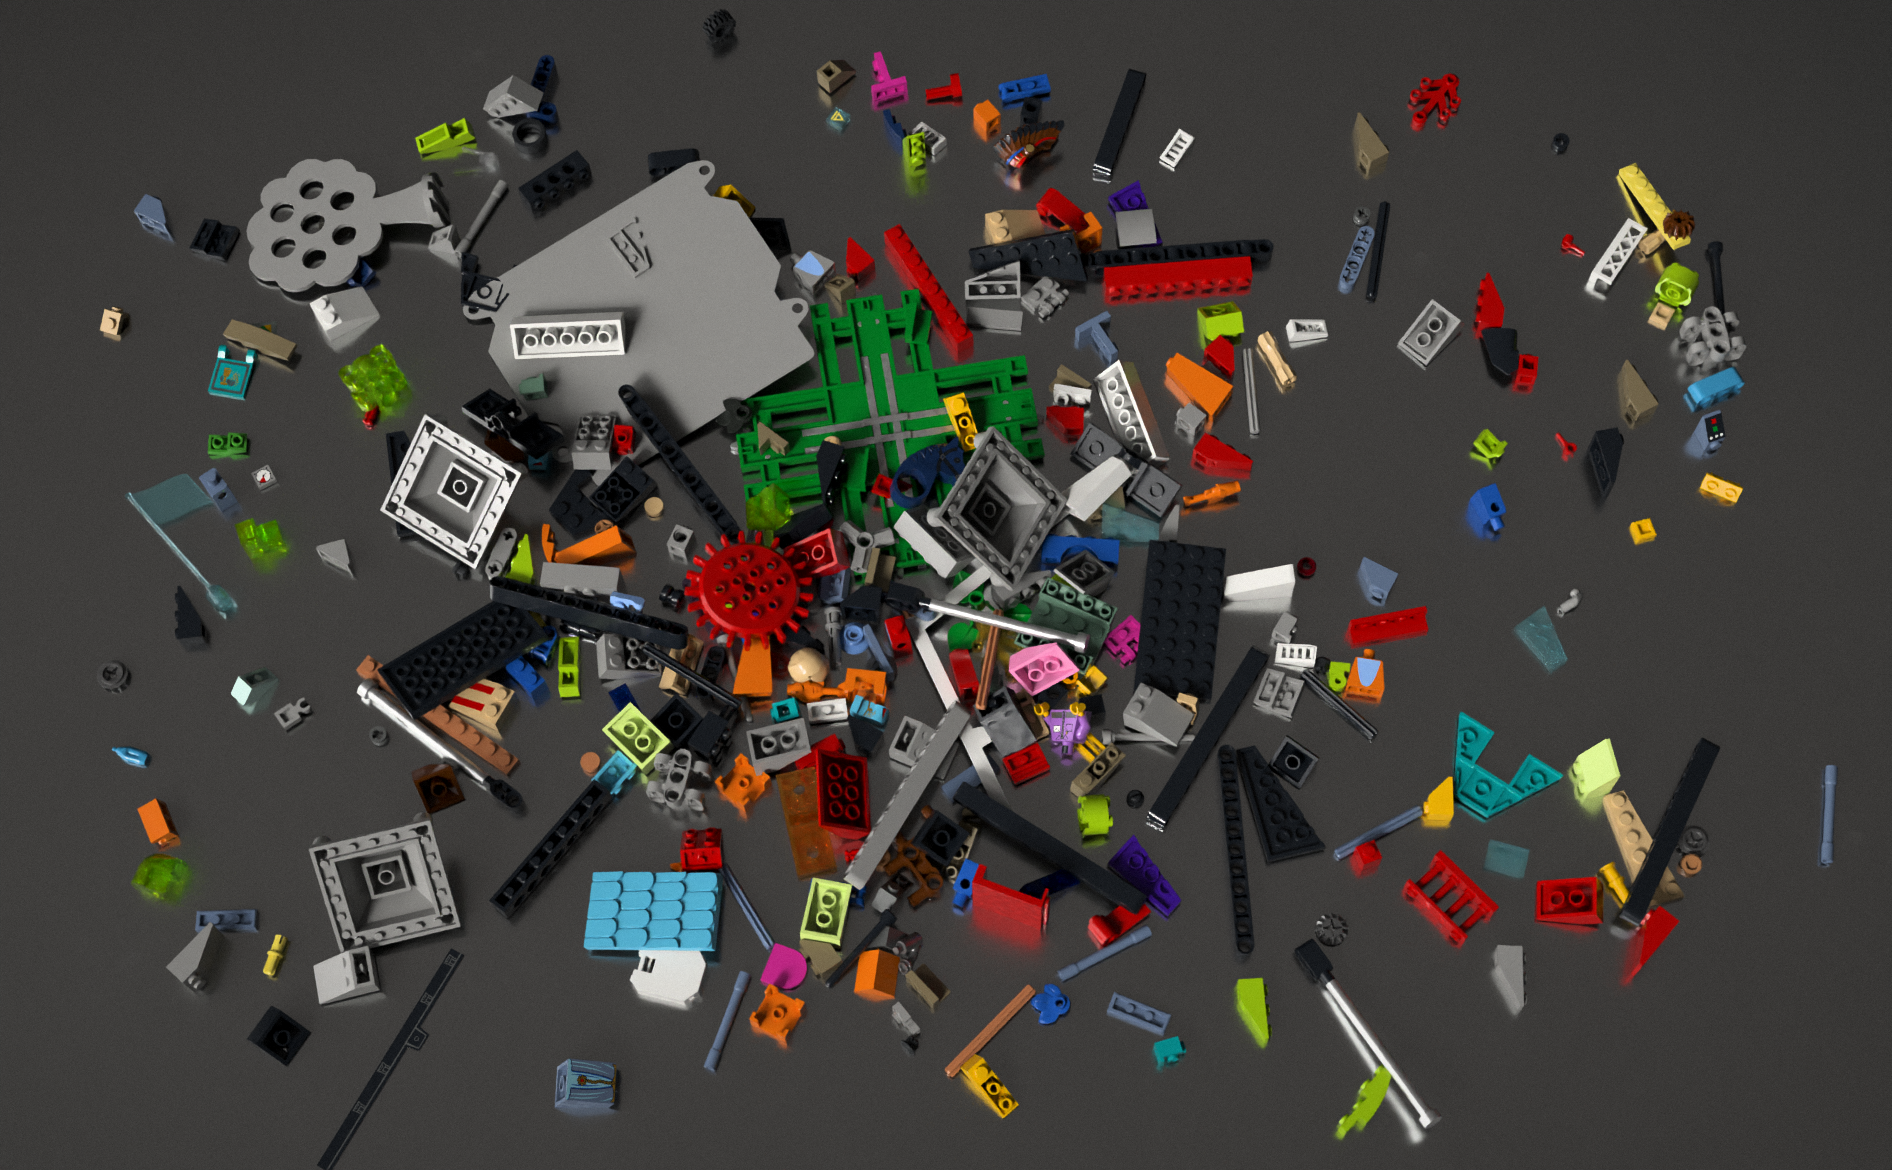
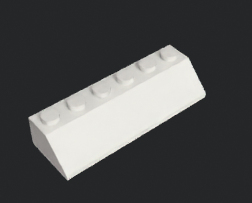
[510,312,626,359]
[1093,360,1171,476]

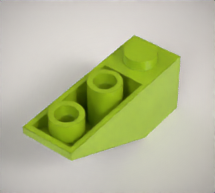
[902,132,926,167]
[505,534,536,585]
[1237,978,1272,1043]

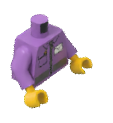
[1034,702,1092,755]

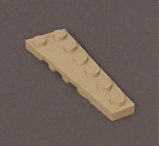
[1603,790,1685,908]

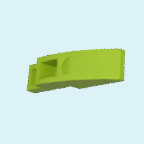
[1338,1064,1391,1136]

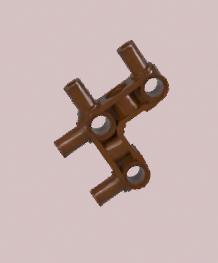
[883,804,944,907]

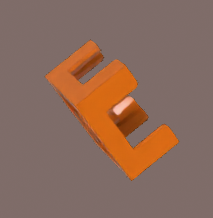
[1060,211,1103,253]
[844,668,888,707]
[714,753,772,813]
[749,984,806,1043]

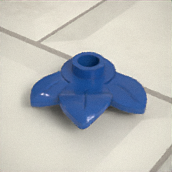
[1031,984,1071,1024]

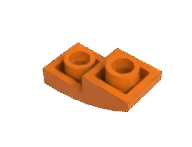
[542,524,559,563]

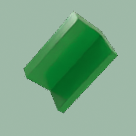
[905,301,932,345]
[847,448,870,492]

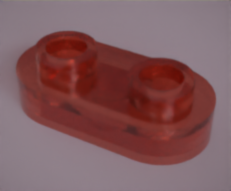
[770,651,790,675]

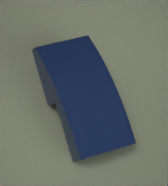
[883,109,907,148]

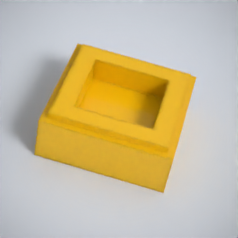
[1631,518,1657,542]

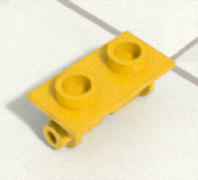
[1700,472,1743,502]

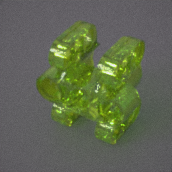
[338,345,408,412]

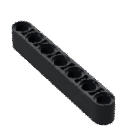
[1093,69,1147,176]

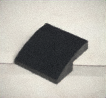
[189,218,240,261]

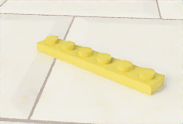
[1619,163,1691,250]

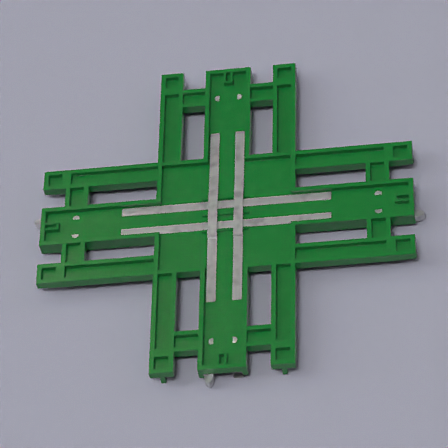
[730,289,1045,578]

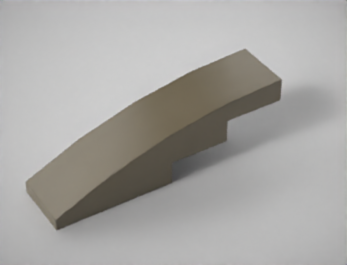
[223,319,298,361]

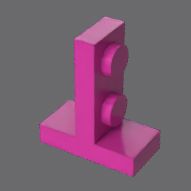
[871,51,908,101]

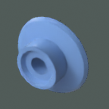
[840,622,869,654]

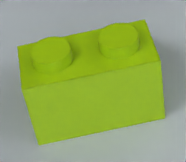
[1197,301,1244,340]

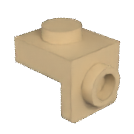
[100,306,129,335]
[1177,693,1200,725]

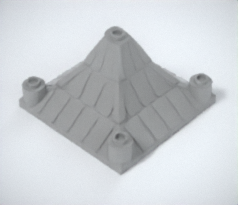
[380,413,528,569]
[927,426,1067,590]
[309,812,461,953]

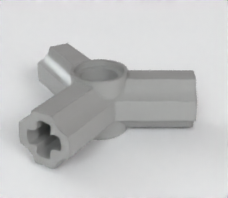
[838,520,895,574]

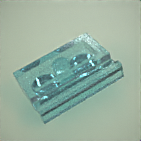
[1483,839,1530,879]

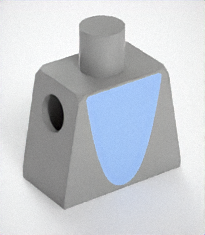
[790,250,836,295]

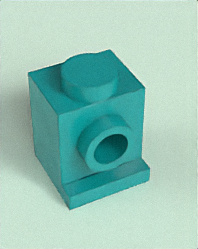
[770,697,802,723]
[1153,1036,1186,1067]

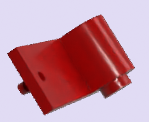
[1036,188,1089,234]
[1088,903,1151,947]

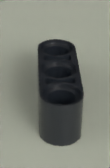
[648,148,700,176]
[696,646,727,704]

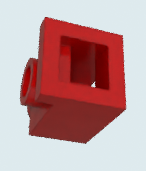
[1515,354,1539,385]
[612,425,636,455]

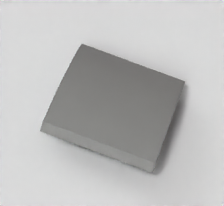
[1116,209,1157,246]
[1253,668,1306,718]

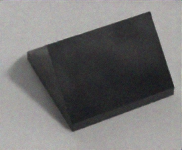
[1268,735,1320,789]

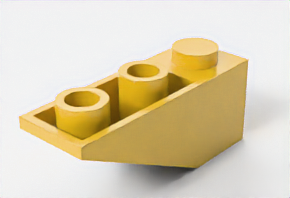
[943,392,978,452]
[960,1054,1019,1118]

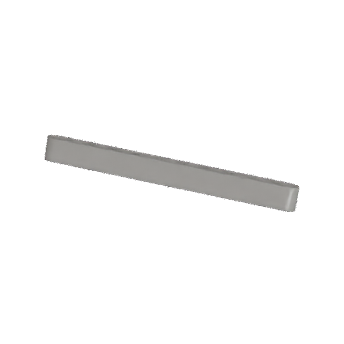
[843,701,972,890]

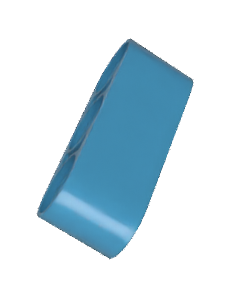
[1688,367,1745,405]

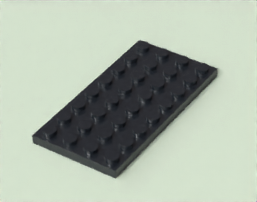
[1133,540,1226,701]
[377,601,549,720]

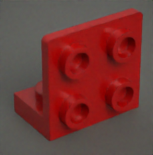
[680,827,723,871]

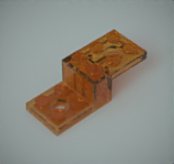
[776,767,837,878]

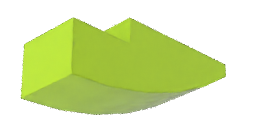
[415,118,475,154]
[558,637,580,697]

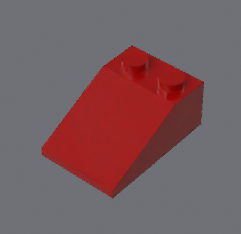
[783,528,850,580]
[1537,877,1603,924]
[1631,905,1679,976]

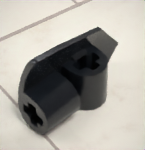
[1481,328,1519,376]

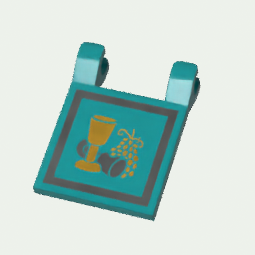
[208,345,258,398]

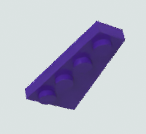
[1108,180,1163,248]
[1107,834,1181,917]

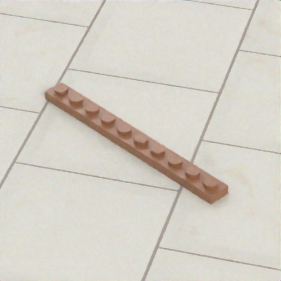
[356,655,520,777]

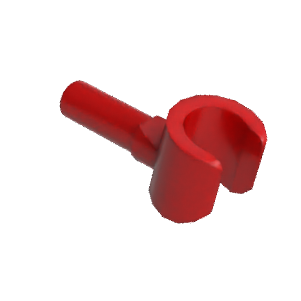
[1562,234,1585,256]
[1556,432,1577,455]

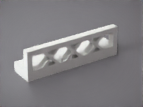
[1589,218,1648,285]

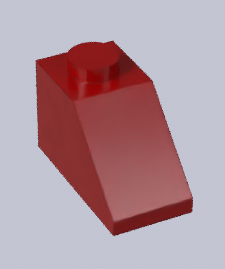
[846,237,875,282]
[1204,335,1235,381]

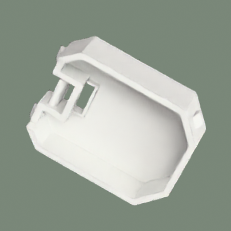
[630,950,708,1005]

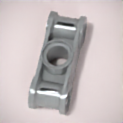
[485,527,520,580]

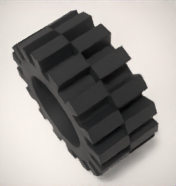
[702,9,736,43]

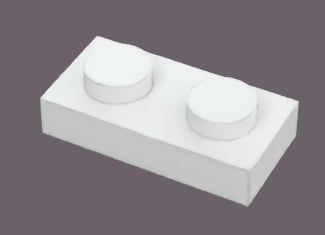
[807,698,848,724]

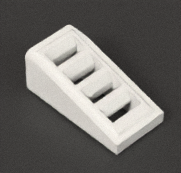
[909,122,947,156]
[1160,129,1195,168]
[1286,319,1328,342]
[1275,643,1317,668]

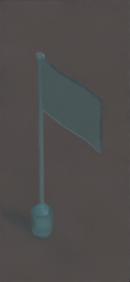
[125,474,233,613]

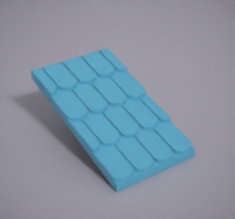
[584,871,723,951]

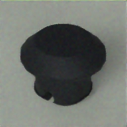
[452,560,469,576]
[1315,657,1331,673]
[1127,790,1144,807]
[901,1036,919,1054]

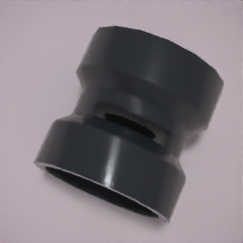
[659,583,685,609]

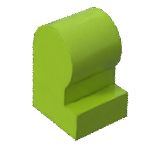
[1328,661,1350,694]

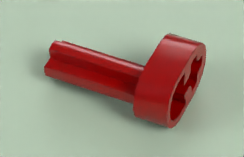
[926,73,962,100]

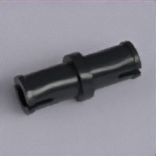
[559,619,600,639]

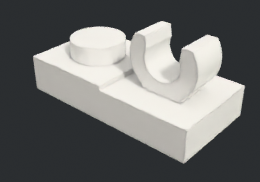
[1053,384,1092,407]

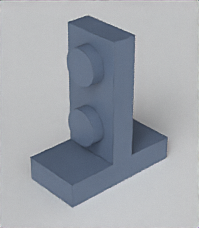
[1075,311,1119,363]

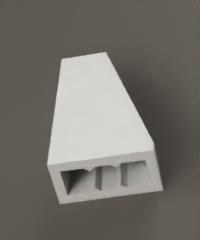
[1061,456,1132,521]
[1222,564,1295,602]

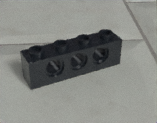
[518,150,592,212]

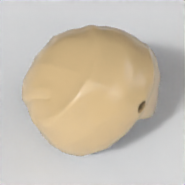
[788,647,830,683]

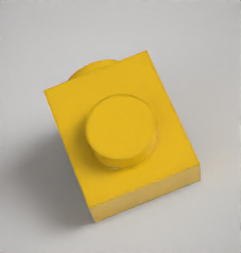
[1076,665,1109,696]

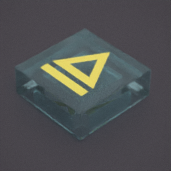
[826,107,851,131]

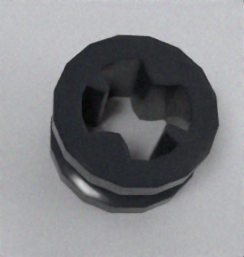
[1552,133,1570,151]

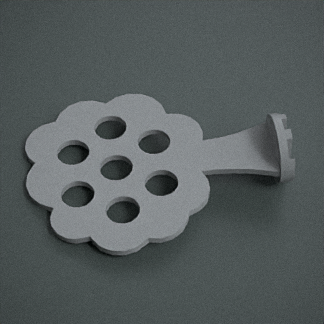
[246,159,449,292]

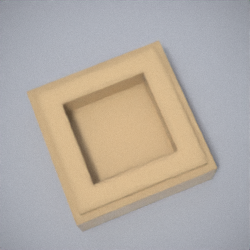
[1649,302,1675,327]

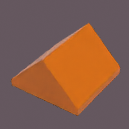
[854,949,900,997]

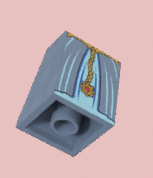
[555,1059,619,1108]

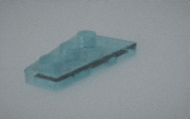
[1101,503,1159,542]
[1514,606,1568,673]

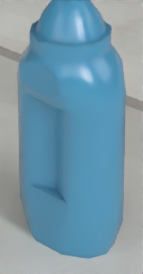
[112,746,149,765]

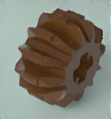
[1663,209,1695,241]

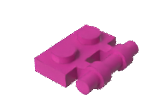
[1104,615,1140,664]

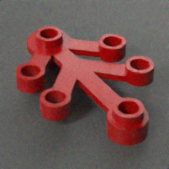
[1410,73,1461,127]

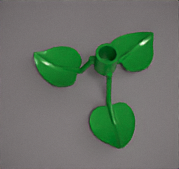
[947,570,1032,651]

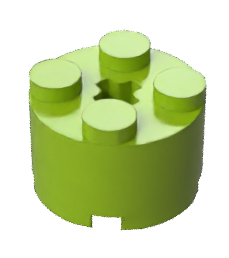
[1655,263,1699,307]
[1077,794,1113,836]

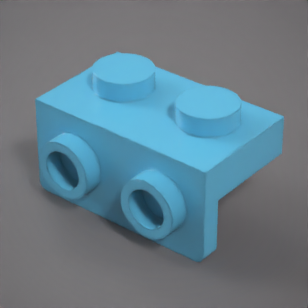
[591,750,637,795]

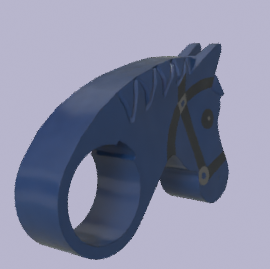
[890,437,965,509]

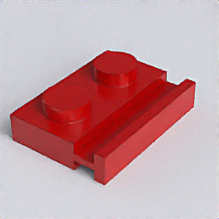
[1002,743,1050,785]

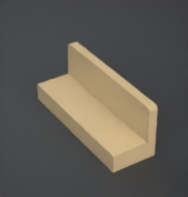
[659,634,704,695]

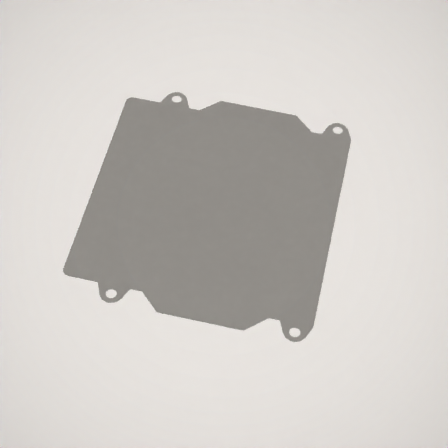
[463,160,814,486]

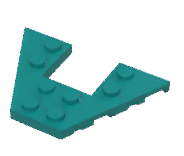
[1453,711,1563,818]

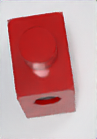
[884,615,913,660]

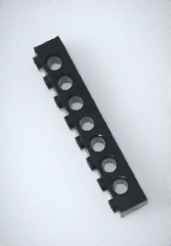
[489,779,612,919]

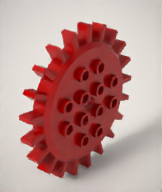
[684,531,813,651]

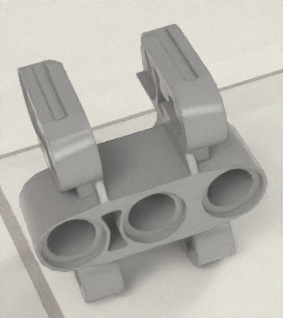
[1679,306,1746,366]
[646,749,713,811]

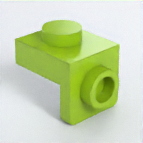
[1473,429,1508,459]

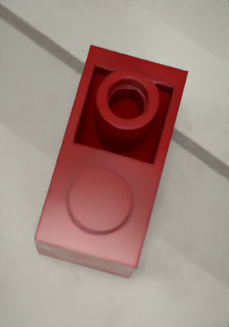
[1046,405,1084,436]

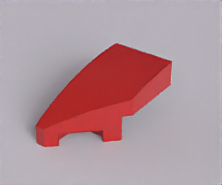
[871,473,913,499]

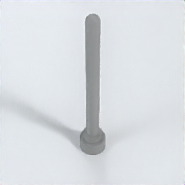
[716,634,753,722]
[1102,729,1196,745]

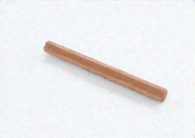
[976,609,1004,710]
[945,985,1036,1077]

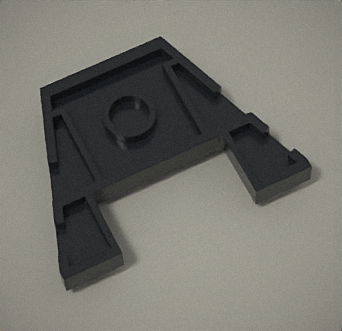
[461,252,518,312]
[549,470,629,538]

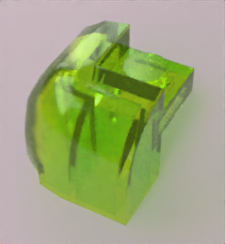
[131,853,188,896]

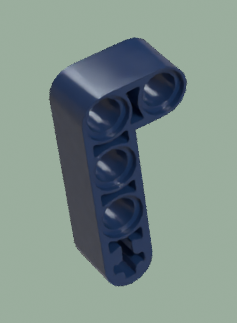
[525,55,559,126]

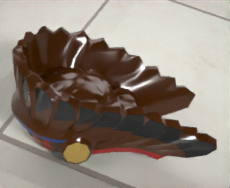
[993,120,1065,169]

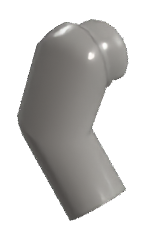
[1560,588,1584,613]

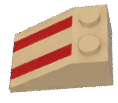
[448,679,519,732]

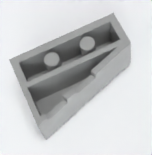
[483,75,544,118]
[965,260,1021,300]

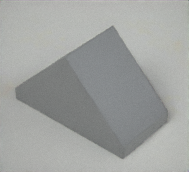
[428,224,460,254]
[316,539,354,573]

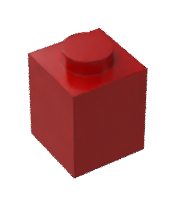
[1353,840,1382,872]

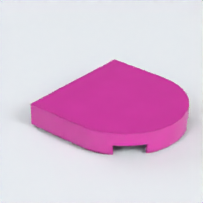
[760,943,807,990]

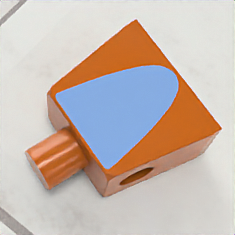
[1345,649,1384,697]

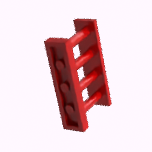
[1404,850,1499,944]

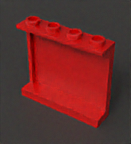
[972,864,1051,930]

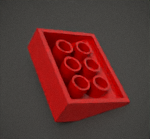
[816,749,871,840]

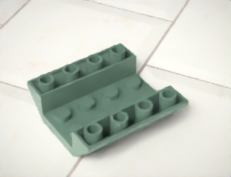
[1014,577,1118,675]

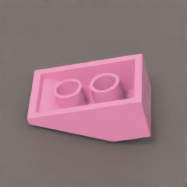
[1009,642,1080,696]

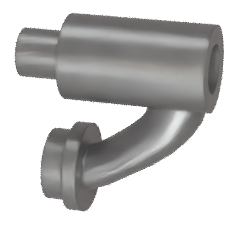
[893,932,923,974]

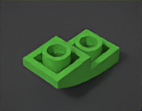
[208,432,247,455]

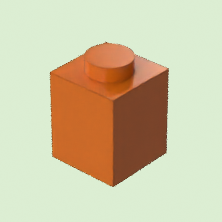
[973,99,1001,133]

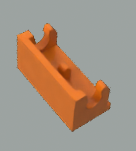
[137,799,179,845]

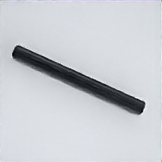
[1366,201,1390,299]
[642,643,742,709]

